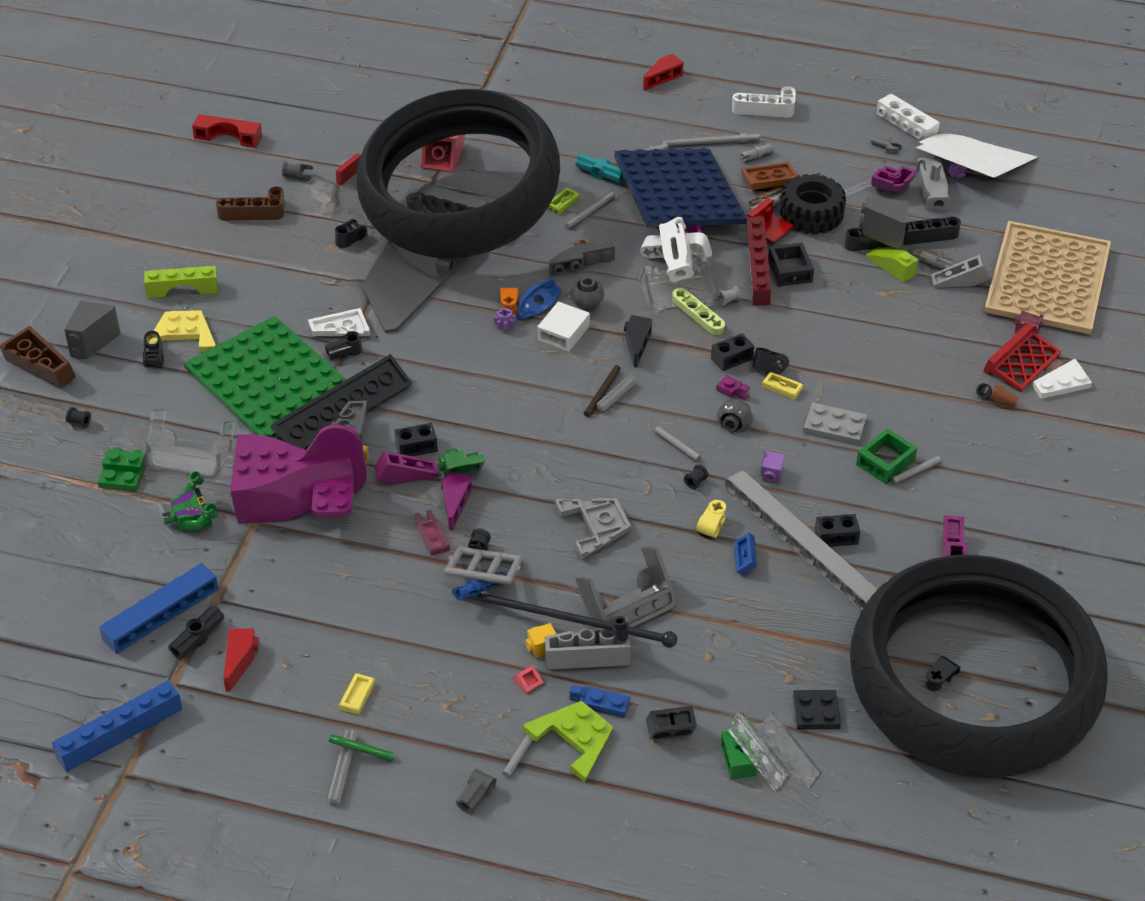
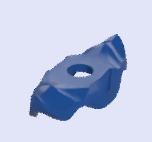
[517,278,561,320]

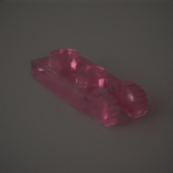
[414,510,450,556]

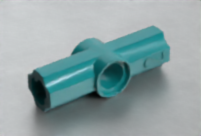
[576,154,624,184]

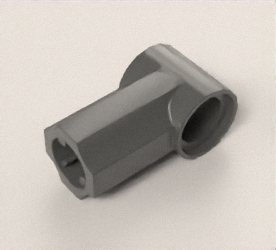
[456,769,497,814]

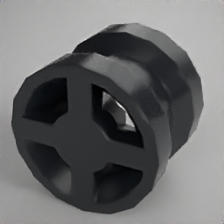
[468,528,491,551]

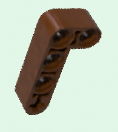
[216,186,285,221]

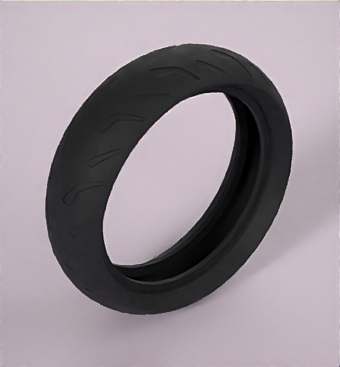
[356,89,560,258]
[850,555,1108,778]

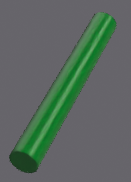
[328,734,394,761]

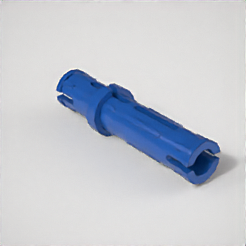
[453,572,506,600]

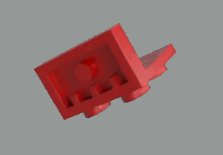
[746,198,793,244]

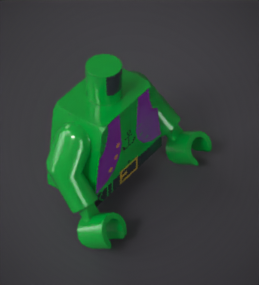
[162,471,218,532]

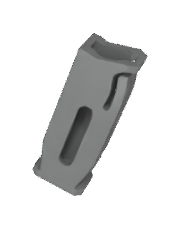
[916,158,951,211]

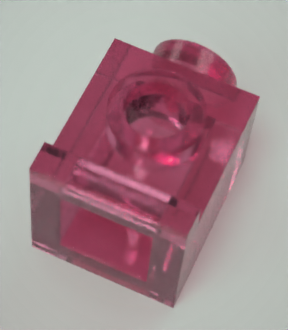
[1014,311,1044,334]

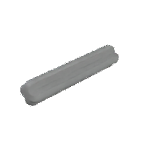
[596,375,636,412]

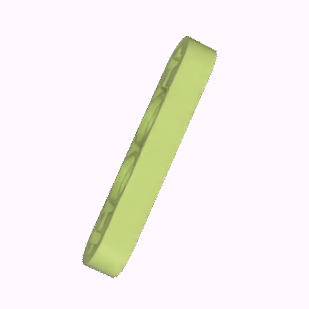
[672,288,725,335]

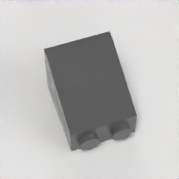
[859,196,909,250]
[64,301,120,359]

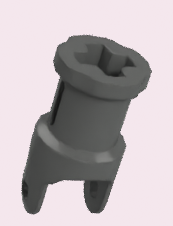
[282,162,313,180]

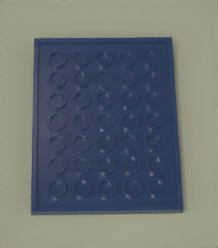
[614,148,747,227]

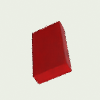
[336,153,361,185]

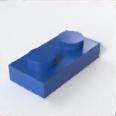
[734,533,757,575]

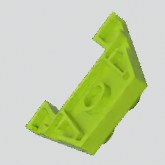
[522,701,613,782]

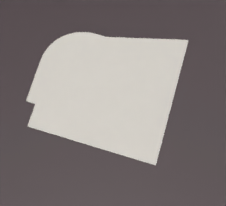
[916,134,1038,178]

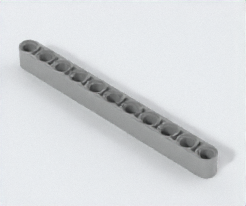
[724,470,877,611]

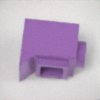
[761,450,785,484]

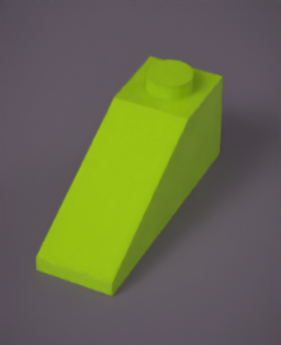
[866,247,918,283]

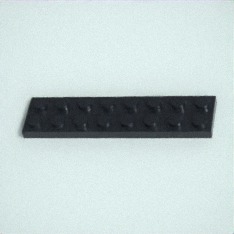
[270,354,412,449]

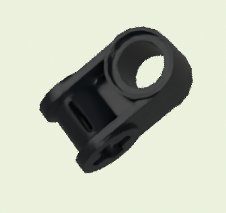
[335,219,367,248]
[143,330,164,367]
[752,347,789,373]
[926,655,961,691]

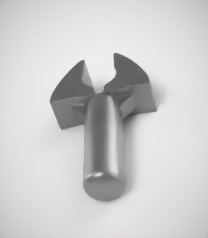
[871,137,902,154]

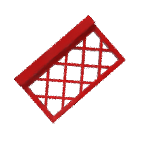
[983,323,1062,392]

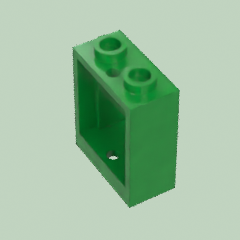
[856,429,917,484]

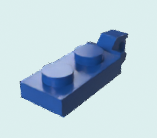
[570,685,630,718]

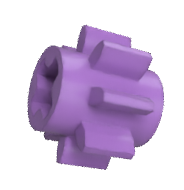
[948,161,969,179]
[493,308,516,331]

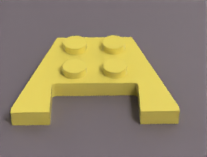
[149,310,216,352]

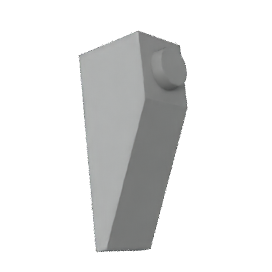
[931,255,990,288]

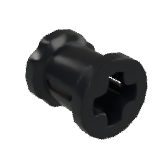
[66,407,91,428]
[684,464,709,489]

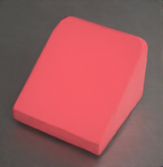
[512,665,544,693]

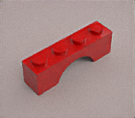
[192,114,262,148]

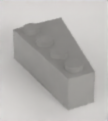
[545,618,631,670]

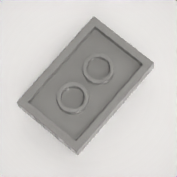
[803,402,867,445]

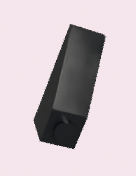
[624,315,652,368]

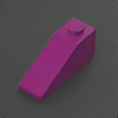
[374,451,439,484]
[441,471,472,531]

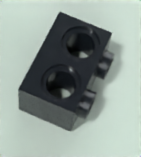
[711,333,755,371]
[395,423,438,456]
[815,514,860,547]
[646,706,697,740]

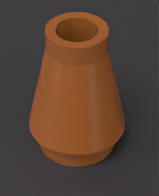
[990,385,1019,407]

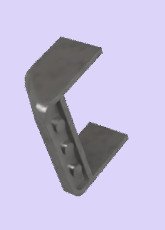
[575,547,676,627]

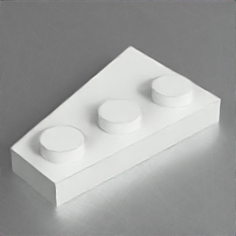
[308,308,370,336]
[1032,359,1092,399]

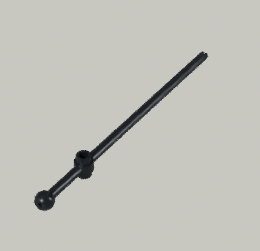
[452,589,677,648]

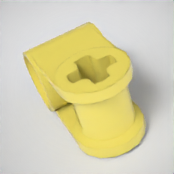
[696,500,726,538]

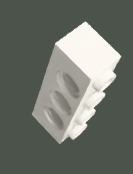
[876,94,940,141]

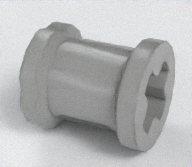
[718,286,741,306]

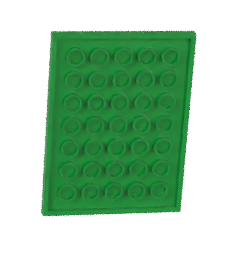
[184,316,347,440]

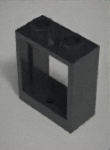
[768,242,814,287]

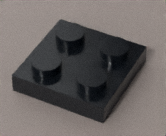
[793,690,841,730]

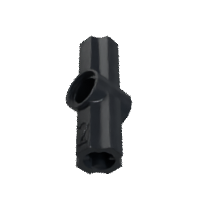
[168,605,224,659]

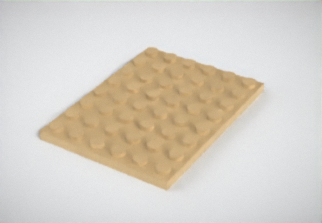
[984,221,1111,335]

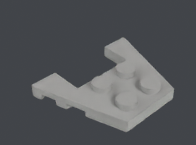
[555,498,631,559]

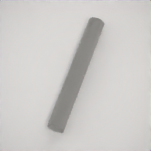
[655,426,701,462]
[891,456,942,484]
[502,735,533,778]

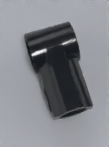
[325,331,362,360]

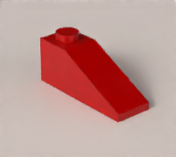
[643,53,684,91]
[223,628,259,692]

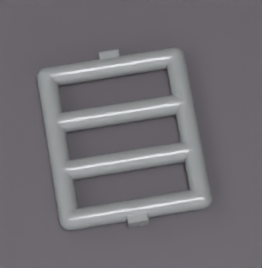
[444,547,523,585]

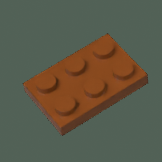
[741,162,798,190]

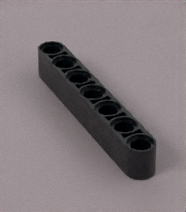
[845,216,961,251]

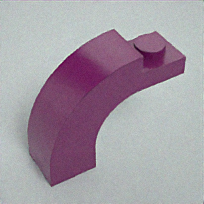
[941,515,967,557]

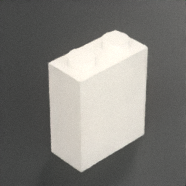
[537,302,590,352]

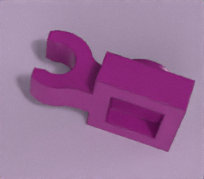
[716,375,750,400]

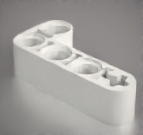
[732,87,796,118]
[640,232,712,269]

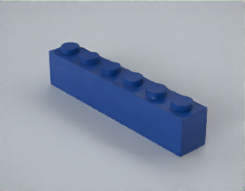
[99,563,219,654]
[52,680,183,772]

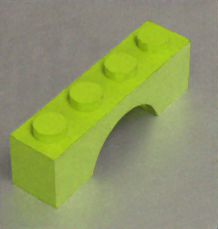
[144,266,219,299]

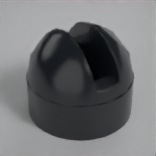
[976,383,992,398]

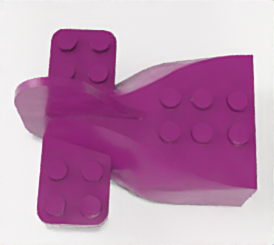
[230,424,367,524]

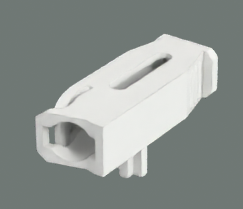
[659,217,694,282]

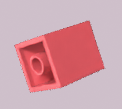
[421,135,465,172]

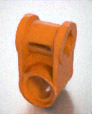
[500,288,519,316]

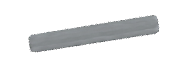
[328,729,357,805]

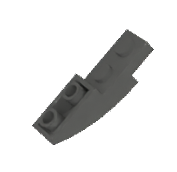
[549,241,615,277]

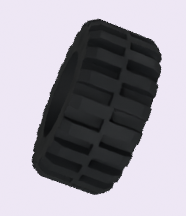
[780,174,846,234]

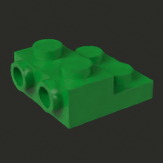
[98,448,147,492]
[437,448,485,476]

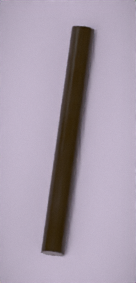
[584,365,621,417]

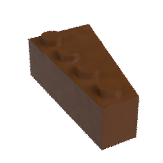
[0,326,76,387]

